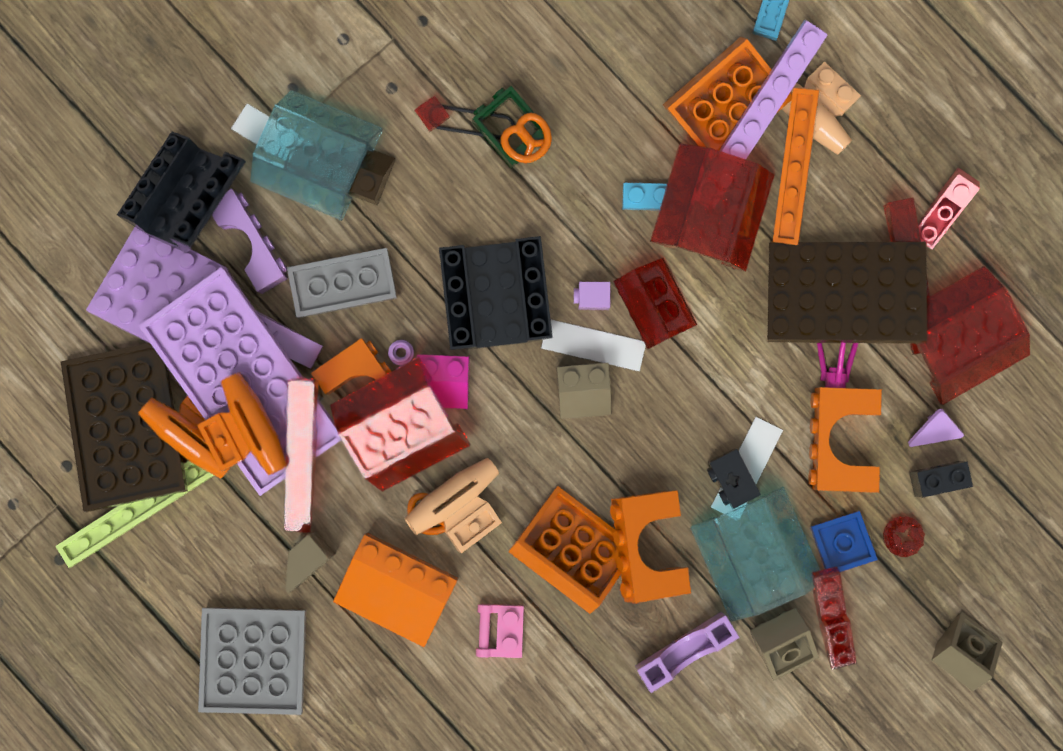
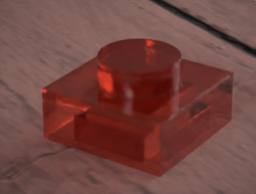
[414,96,450,132]

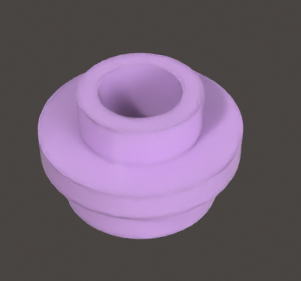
[388,340,414,365]

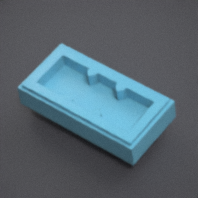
[752,0,789,41]

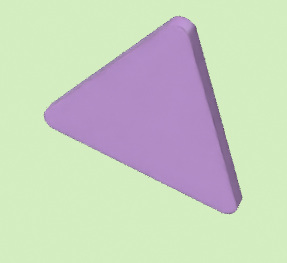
[908,409,964,447]

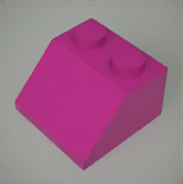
[416,354,470,409]

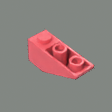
[911,168,980,249]

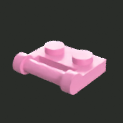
[476,604,524,658]

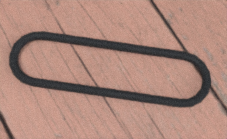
[429,105,515,139]

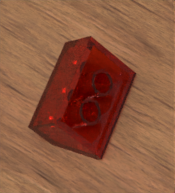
[613,258,697,349]

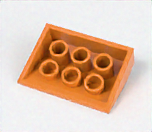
[663,37,792,162]
[508,486,639,614]
[333,533,458,647]

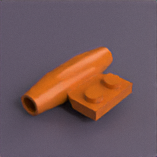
[197,373,287,476]
[138,395,230,479]

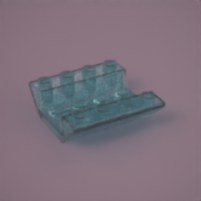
[250,90,383,221]
[690,487,825,622]

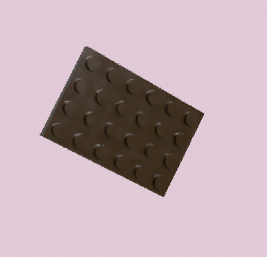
[767,242,927,344]
[60,343,188,512]

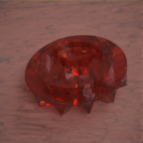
[883,516,925,557]

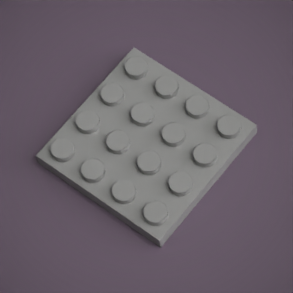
[198,607,306,715]

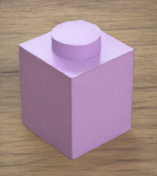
[574,282,610,310]

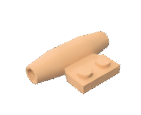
[782,62,861,155]
[404,458,502,553]

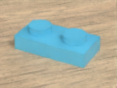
[622,183,674,211]

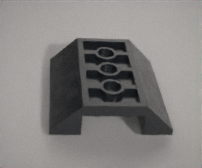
[117,131,246,253]
[439,236,553,350]

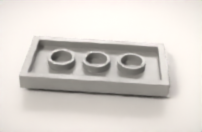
[287,248,397,318]

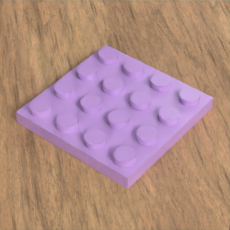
[86,227,229,344]

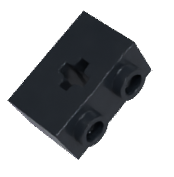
[706,448,761,509]
[909,461,973,498]

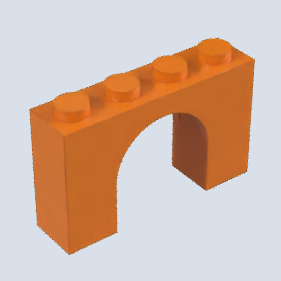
[311,338,422,458]
[808,387,882,493]
[610,490,691,603]

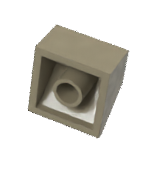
[556,363,611,419]
[285,531,336,593]
[750,607,819,681]
[932,611,1003,691]

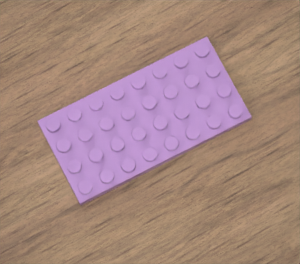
[139,267,345,496]

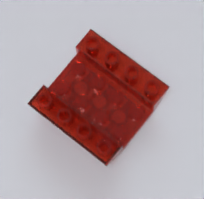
[650,143,774,272]
[916,266,1030,405]
[330,357,471,492]

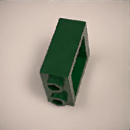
[472,86,544,169]

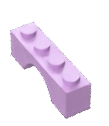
[212,189,288,294]
[635,612,739,693]

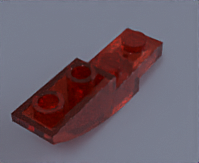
[812,567,857,670]

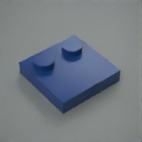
[810,511,878,576]

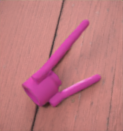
[817,343,859,388]

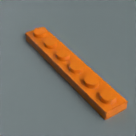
[773,88,820,245]

